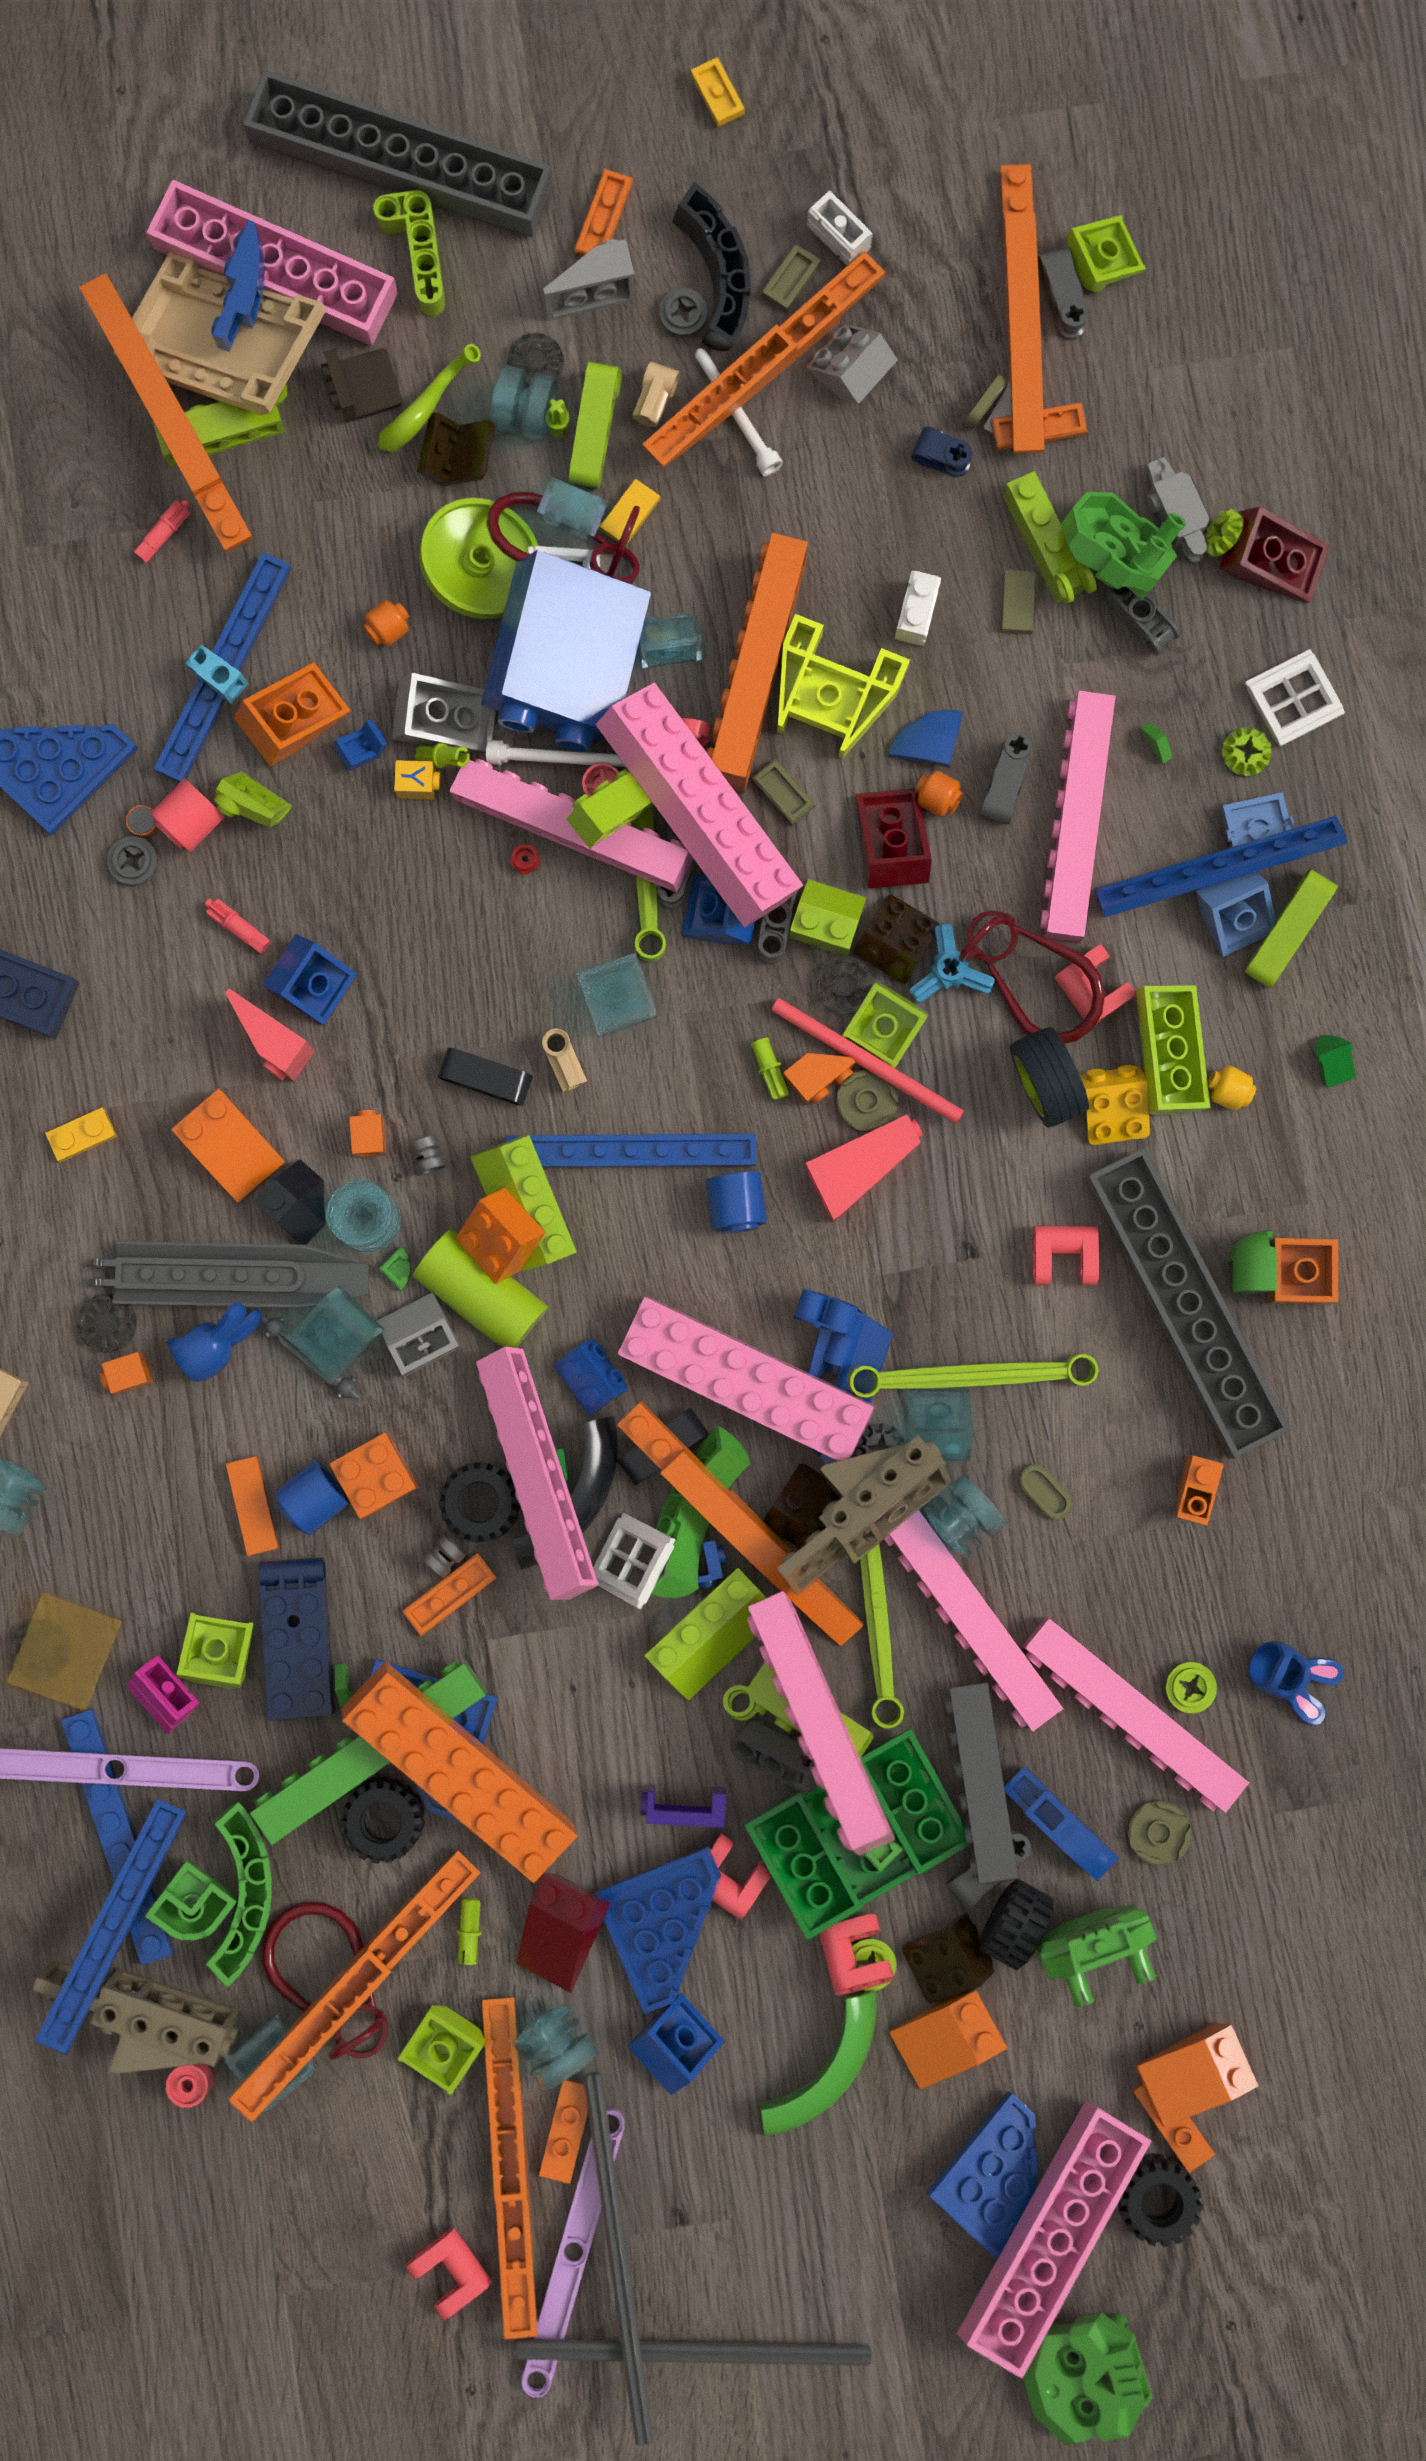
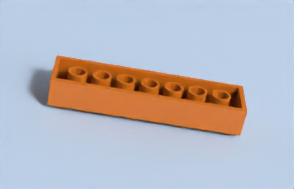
[707,533,808,794]
[341,1661,578,1883]

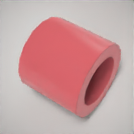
[150,778,225,852]

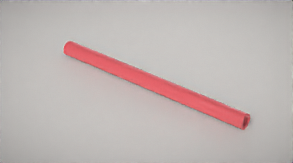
[771,998,964,1124]

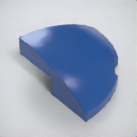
[888,710,963,768]

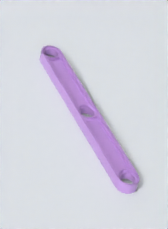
[0,1748,259,1791]
[522,2107,625,2398]

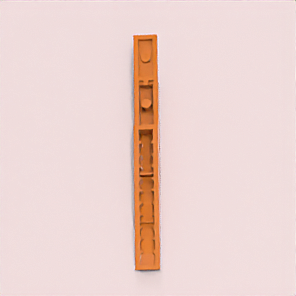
[1000,164,1045,454]
[642,251,885,468]
[79,273,253,553]
[617,1401,864,1646]
[228,1849,481,2122]
[482,1997,538,2339]

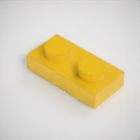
[691,57,745,127]
[45,1107,117,1163]

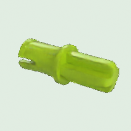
[546,399,570,439]
[414,743,470,768]
[750,1037,788,1100]
[456,1898,482,1965]

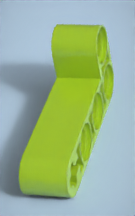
[373,190,445,316]
[569,361,622,489]
[1244,868,1338,989]

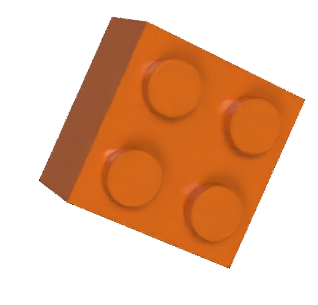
[455,1187,546,1284]
[1267,1238,1338,1305]
[329,1432,419,1520]

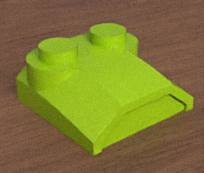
[1067,215,1146,292]
[214,771,292,827]
[842,982,929,1068]
[177,1613,254,1688]
[397,2005,486,2095]

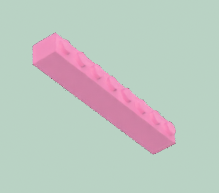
[1039,691,1115,943]
[450,759,693,893]
[476,1347,599,1600]
[884,1510,1063,1731]
[1022,1617,1249,1813]

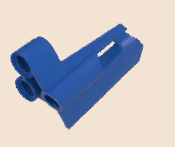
[793,1288,893,1464]

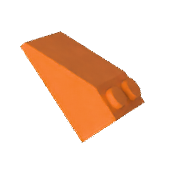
[234,662,351,767]
[171,1088,286,1204]
[889,1989,1008,2090]
[1135,2022,1258,2127]

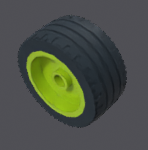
[1010,1027,1089,1128]

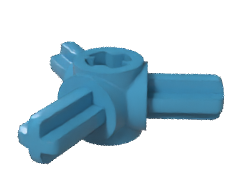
[909,924,994,1003]

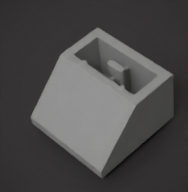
[806,324,898,404]
[377,1292,462,1377]

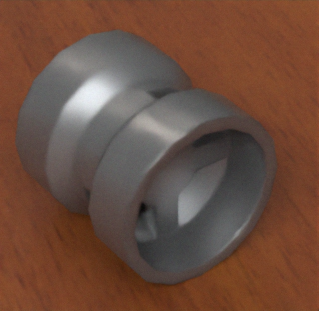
[408,1136,447,1175]
[421,1534,466,1579]

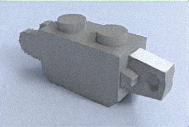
[1146,457,1209,564]

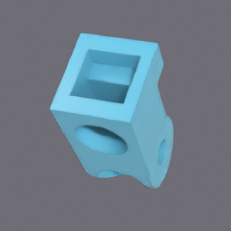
[184,645,249,704]

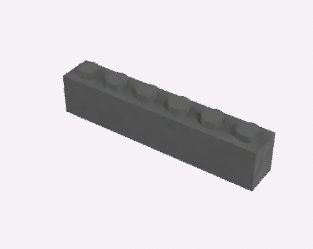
[945,1683,1018,1885]

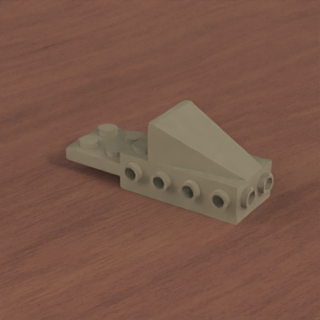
[777,1435,952,1595]
[33,1960,240,2074]

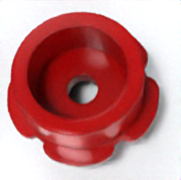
[510,844,540,874]

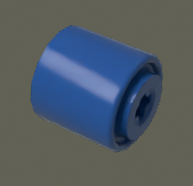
[705,1172,767,1234]
[275,1459,350,1535]

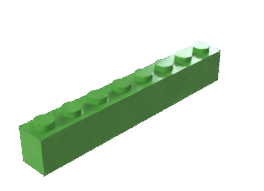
[250,1661,488,1845]

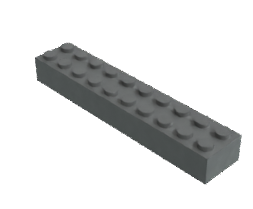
[243,70,553,238]
[1084,1147,1291,1459]

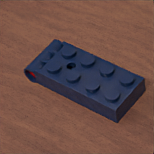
[0,950,79,1040]
[259,1557,335,1720]

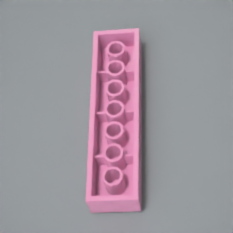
[146,180,398,346]
[595,682,803,928]
[618,1297,876,1461]
[747,1591,895,1856]
[957,2100,1151,2378]

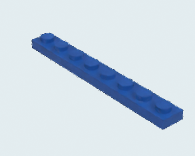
[154,552,292,783]
[1095,816,1347,918]
[506,1134,756,1168]
[61,1709,174,1966]
[35,1799,187,2056]

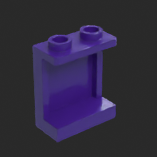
[640,1784,726,1828]

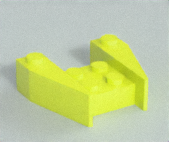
[778,614,910,759]

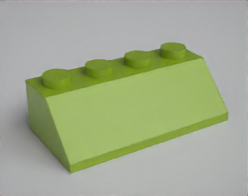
[470,1133,577,1272]
[645,1567,766,1701]

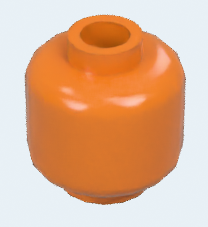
[363,600,410,647]
[915,770,963,817]

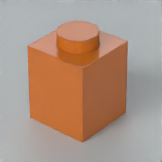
[349,1110,387,1158]
[100,1352,153,1395]

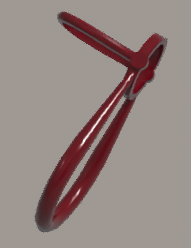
[486,492,640,584]
[959,910,1105,1044]
[262,1902,388,2060]

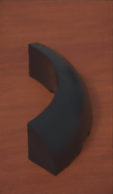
[672,182,751,351]
[512,1416,618,1570]

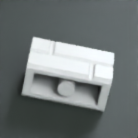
[807,191,872,266]
[895,571,941,646]

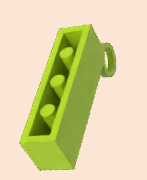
[153,384,288,467]
[1003,471,1097,604]
[566,768,655,849]
[723,1662,874,1758]

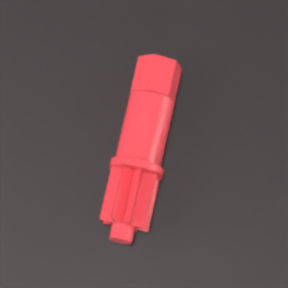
[133,499,191,563]
[204,898,271,954]

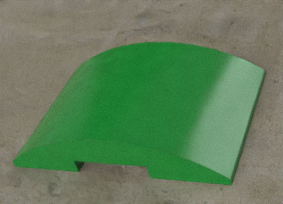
[744,1729,968,1940]

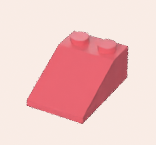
[225,988,315,1081]

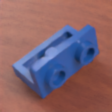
[554,1338,628,1416]

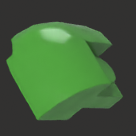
[1227,1230,1277,1295]
[145,1859,237,1941]

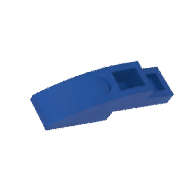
[211,220,265,352]
[1004,1766,1120,1881]

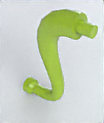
[378,344,481,452]

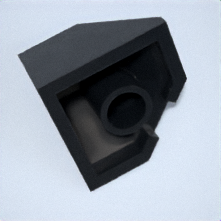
[253,1159,326,1245]

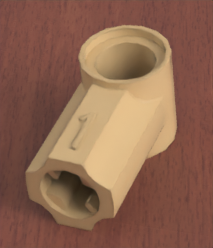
[633,361,680,428]
[542,1028,587,1093]

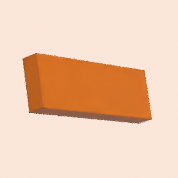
[574,169,633,258]
[226,1456,280,1556]
[402,1553,497,1636]

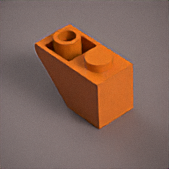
[783,1053,855,1105]
[1176,1455,1224,1526]

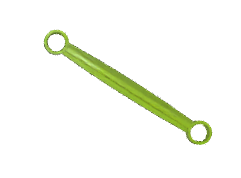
[632,808,666,962]
[847,1354,1098,1398]
[860,1543,904,1729]

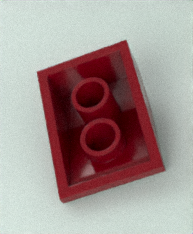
[1219,507,1330,603]
[856,788,932,889]
[516,1873,611,1992]

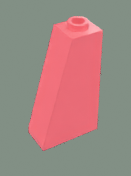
[804,1114,923,1222]

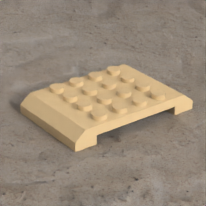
[113,252,326,415]

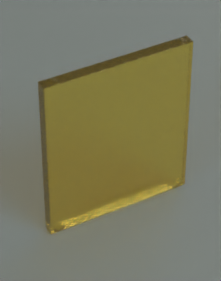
[7,1592,122,1711]

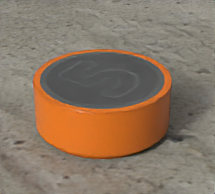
[126,805,158,838]

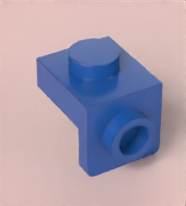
[332,719,387,771]
[698,1540,727,1589]

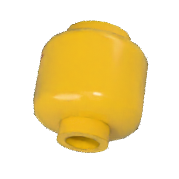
[1208,1065,1256,1111]

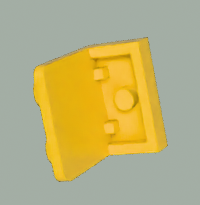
[1079,1065,1150,1145]

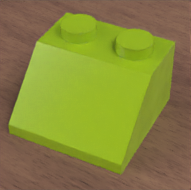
[789,879,866,957]

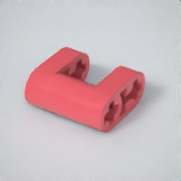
[1054,944,1136,1024]
[1032,1226,1099,1285]
[709,1833,771,1920]
[819,1914,894,1995]
[404,2227,492,2320]

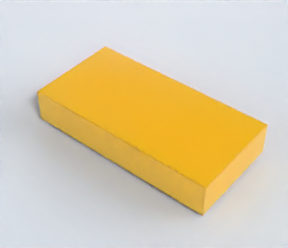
[600,479,660,544]

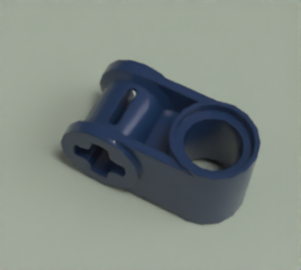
[911,427,972,477]

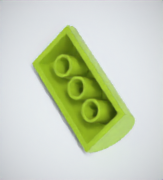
[1135,985,1210,1115]
[413,1229,550,1348]

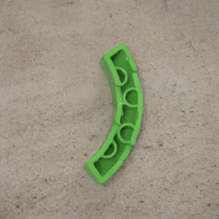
[648,1426,750,1598]
[205,1801,272,1988]
[760,1990,877,2136]

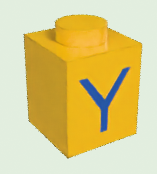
[394,760,441,800]

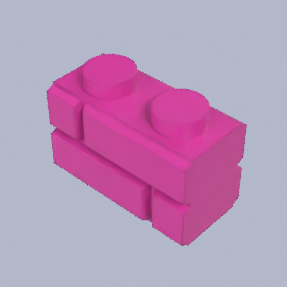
[126,1655,200,1734]

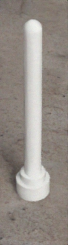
[695,349,783,476]
[486,740,626,767]

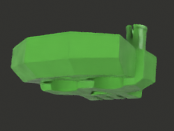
[1061,492,1186,601]
[1035,1904,1157,2007]
[1023,2313,1153,2445]

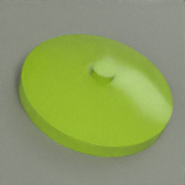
[419,498,538,619]

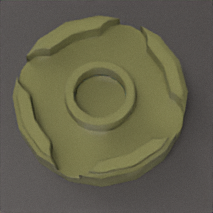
[836,1070,899,1132]
[1126,1800,1192,1866]

